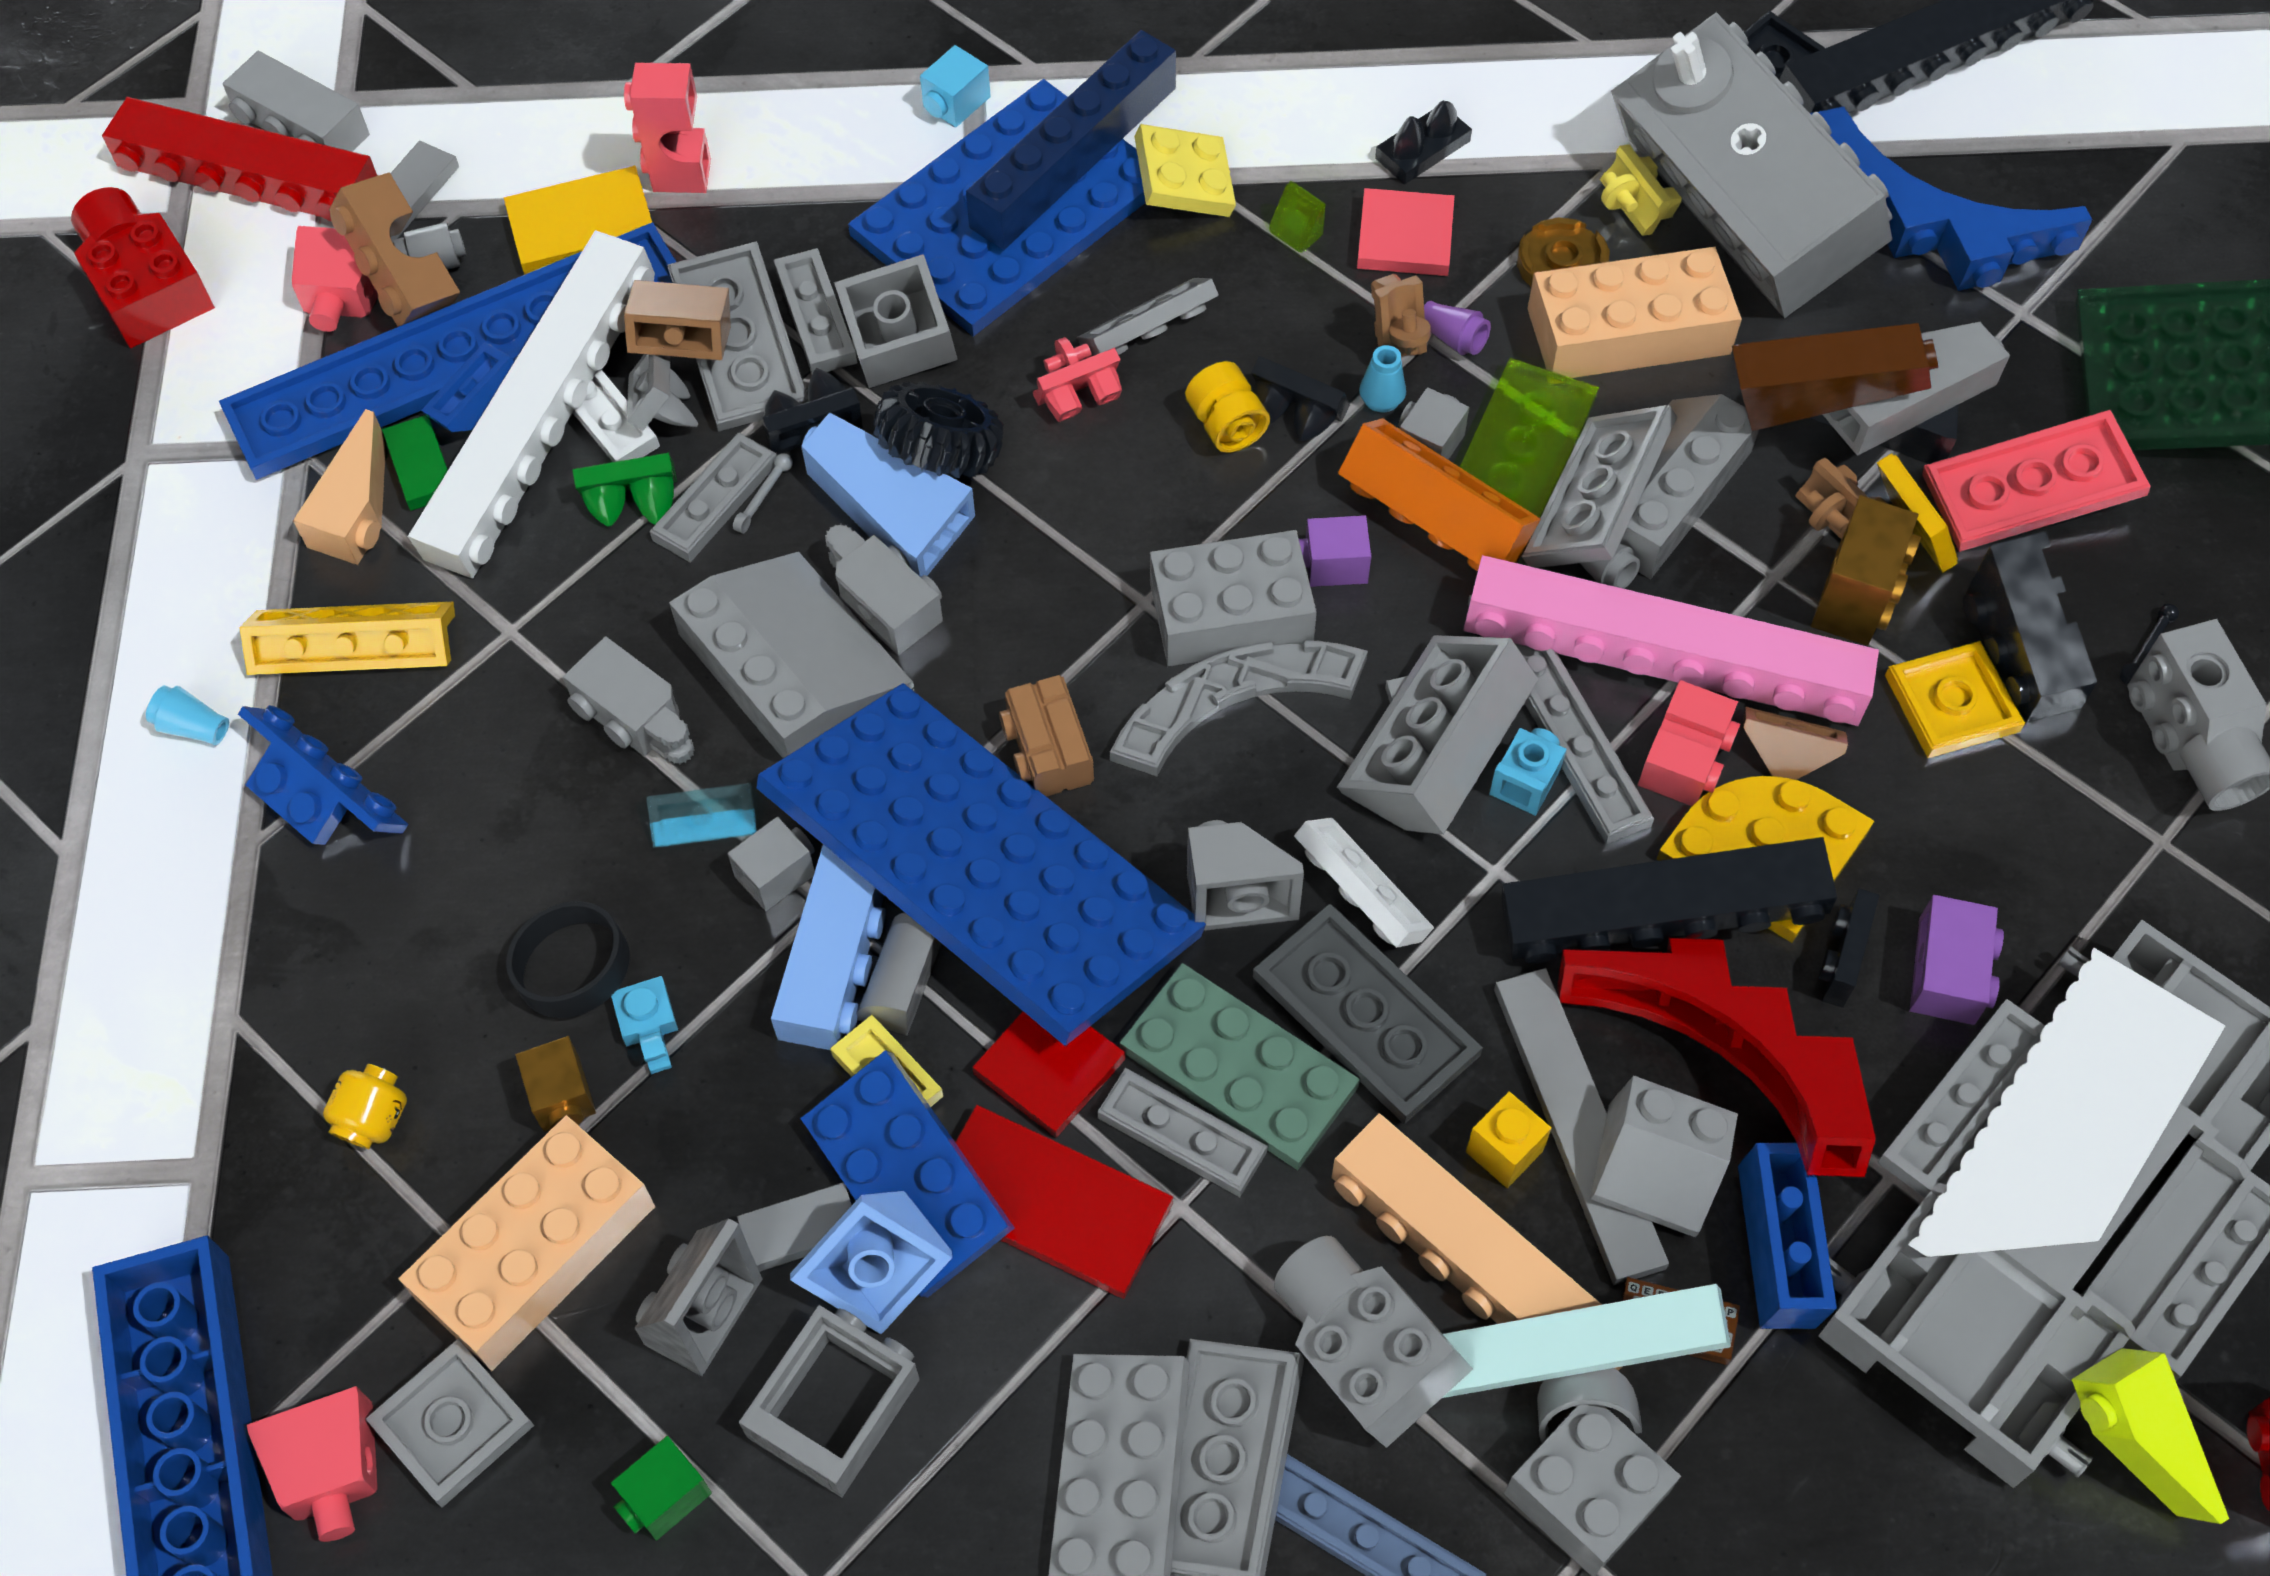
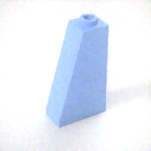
[801,412,975,577]

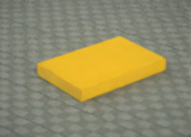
[503,165,652,275]

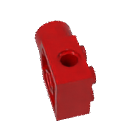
[71,187,215,349]

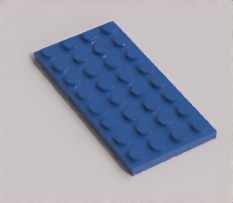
[756,683,1206,1046]

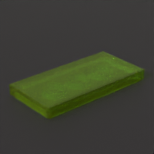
[1460,358,1599,539]

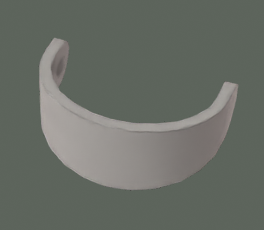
[1537,1368,1642,1443]

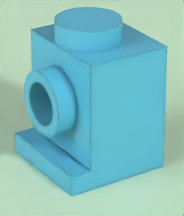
[1489,728,1567,816]

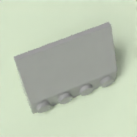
[669,551,914,758]

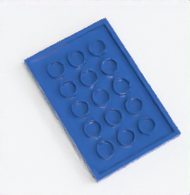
[848,79,1146,337]

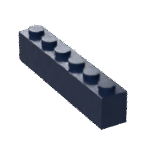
[966,30,1176,250]

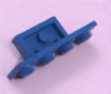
[238,705,408,845]

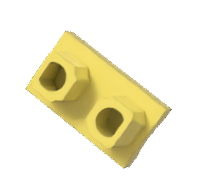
[1600,144,1682,236]

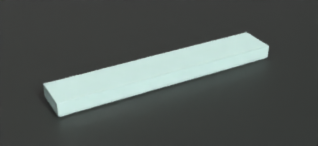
[1442,1284,1731,1398]

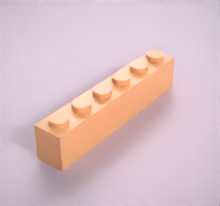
[1332,1113,1622,1371]

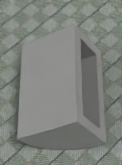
[857,913,942,1036]

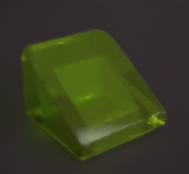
[1269,181,1326,252]

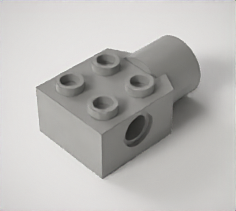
[2127,619,2270,811]
[1274,1236,1473,1448]

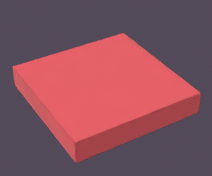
[1357,188,1455,276]

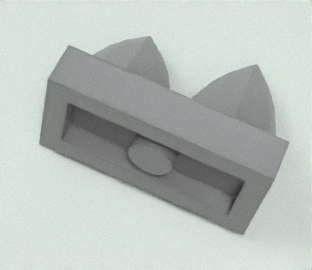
[627,354,698,430]

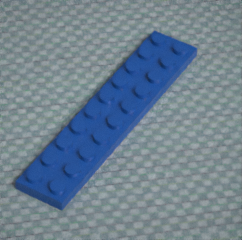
[219,222,676,480]

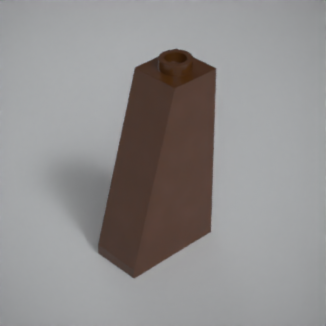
[1732,323,1938,431]

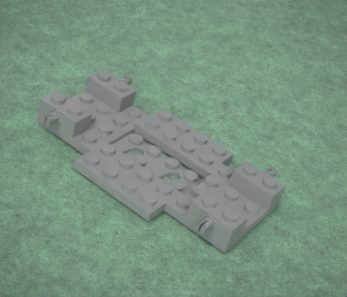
[1818,920,2270,1488]

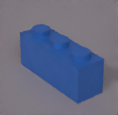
[1738,1143,1837,1329]

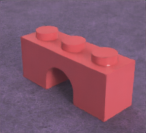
[624,63,711,193]

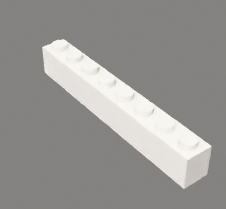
[408,230,655,579]

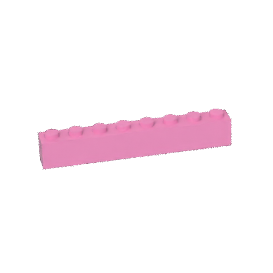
[1463,555,1879,726]

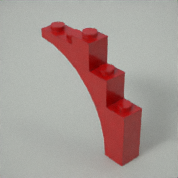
[1557,938,1876,1177]

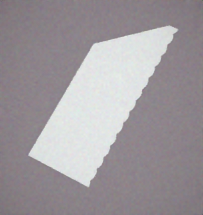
[1908,948,2225,1257]

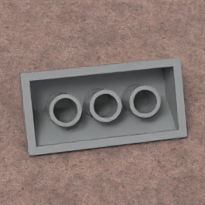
[1620,394,1759,579]
[1337,635,1538,835]

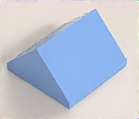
[790,1191,952,1334]

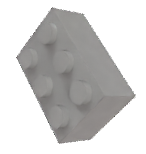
[1150,530,1317,666]

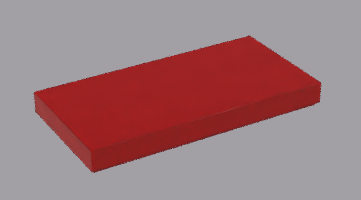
[955,1105,1174,1299]

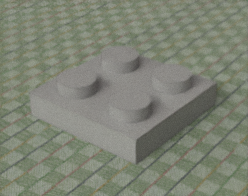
[366,1339,534,1507]

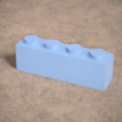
[771,844,886,1050]

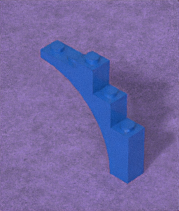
[1810,107,2093,291]

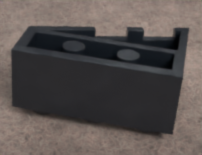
[1963,531,2097,723]

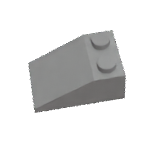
[635,1218,762,1376]

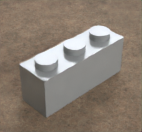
[222,50,370,152]

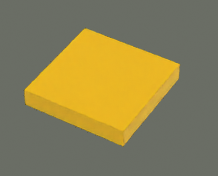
[1877,453,1958,573]
[1885,641,2025,758]

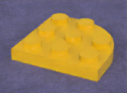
[1656,776,1874,943]

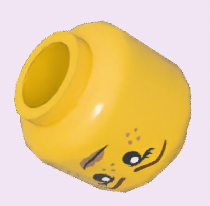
[323,1064,407,1150]

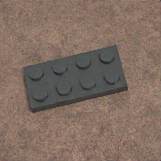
[1253,904,1483,1125]

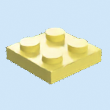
[1134,124,1236,217]

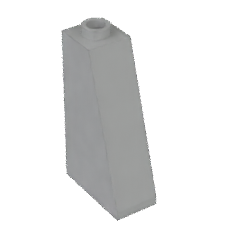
[1822,322,2010,456]

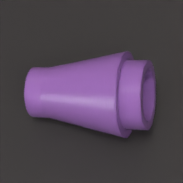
[1424,301,1491,355]

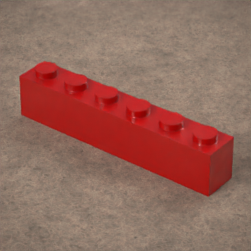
[101,97,377,222]

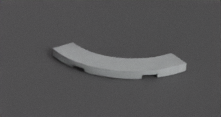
[1110,640,1368,776]

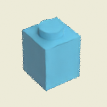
[920,45,991,127]

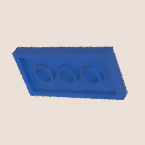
[800,1050,1015,1298]

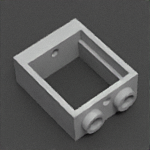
[739,1305,920,1498]

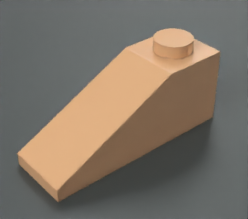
[293,409,386,565]

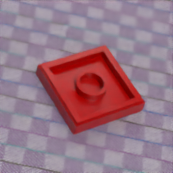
[972,1011,1125,1138]

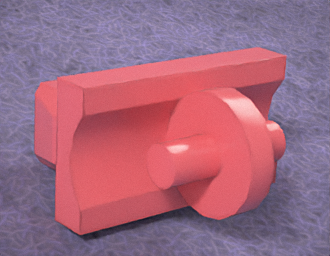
[1033,337,1122,422]

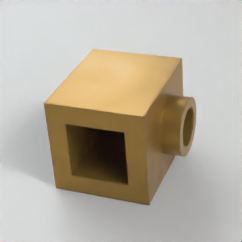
[515,1036,596,1132]

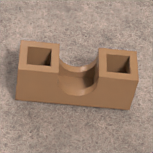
[329,172,460,327]

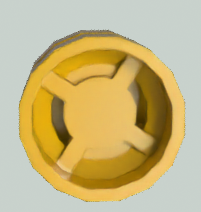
[1185,361,1270,453]

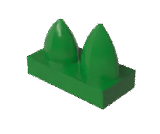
[572,453,677,527]

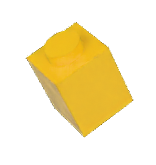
[1466,1091,1552,1189]

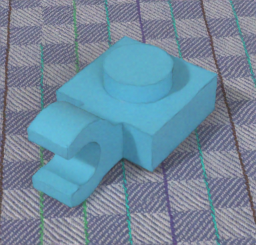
[611,976,678,1074]

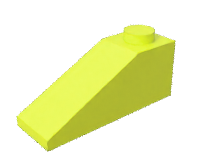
[2071,1348,2229,1524]

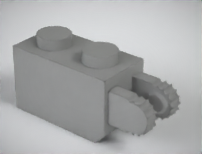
[825,524,943,656]
[563,636,695,765]

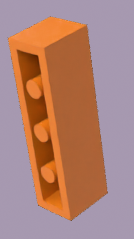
[1338,418,1541,571]

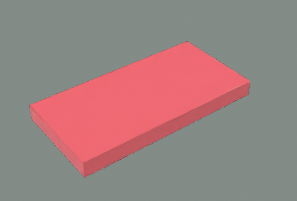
[1922,410,2151,552]

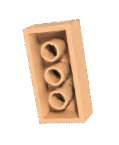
[1527,246,1742,381]
[398,1115,655,1372]

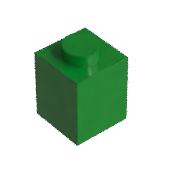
[611,1435,712,1541]

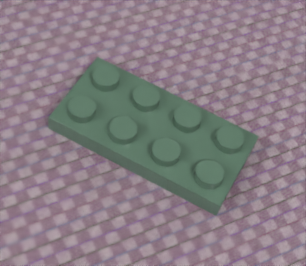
[1120,963,1360,1171]

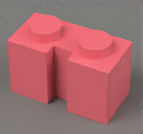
[1637,680,1741,806]

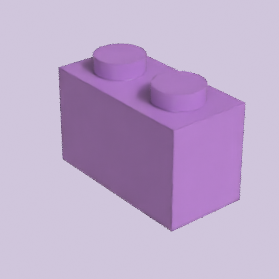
[1909,895,2004,1025]

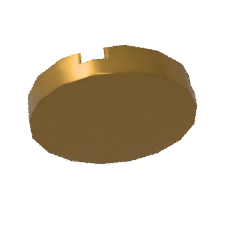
[1517,217,1610,287]

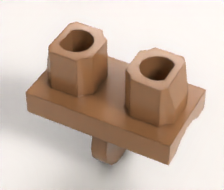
[1371,274,1431,357]
[1795,458,1888,539]

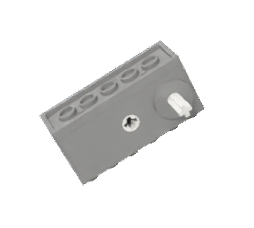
[1611,12,1893,318]

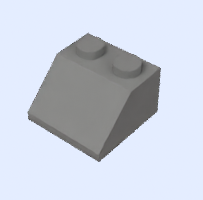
[1187,820,1304,931]
[1590,1075,1738,1237]

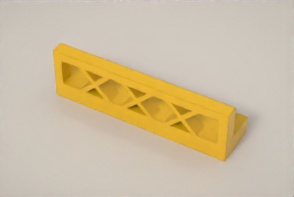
[239,601,455,675]

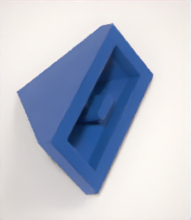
[421,342,515,432]

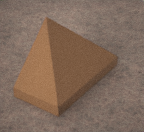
[1743,707,1848,780]

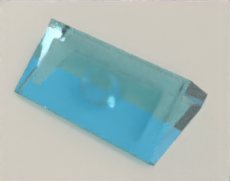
[646,782,757,848]

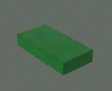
[382,415,448,511]

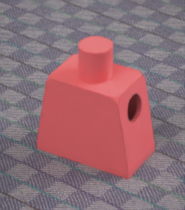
[292,226,378,332]
[246,1386,377,1542]

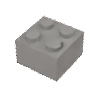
[834,254,958,388]
[1504,1405,1681,1576]

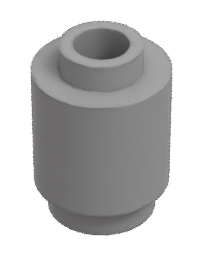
[394,222,467,270]

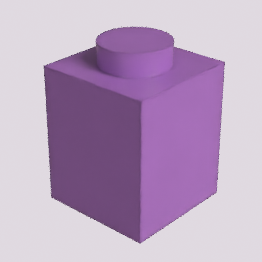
[1299,515,1371,587]

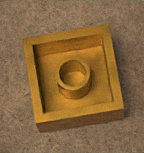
[1810,495,1921,646]

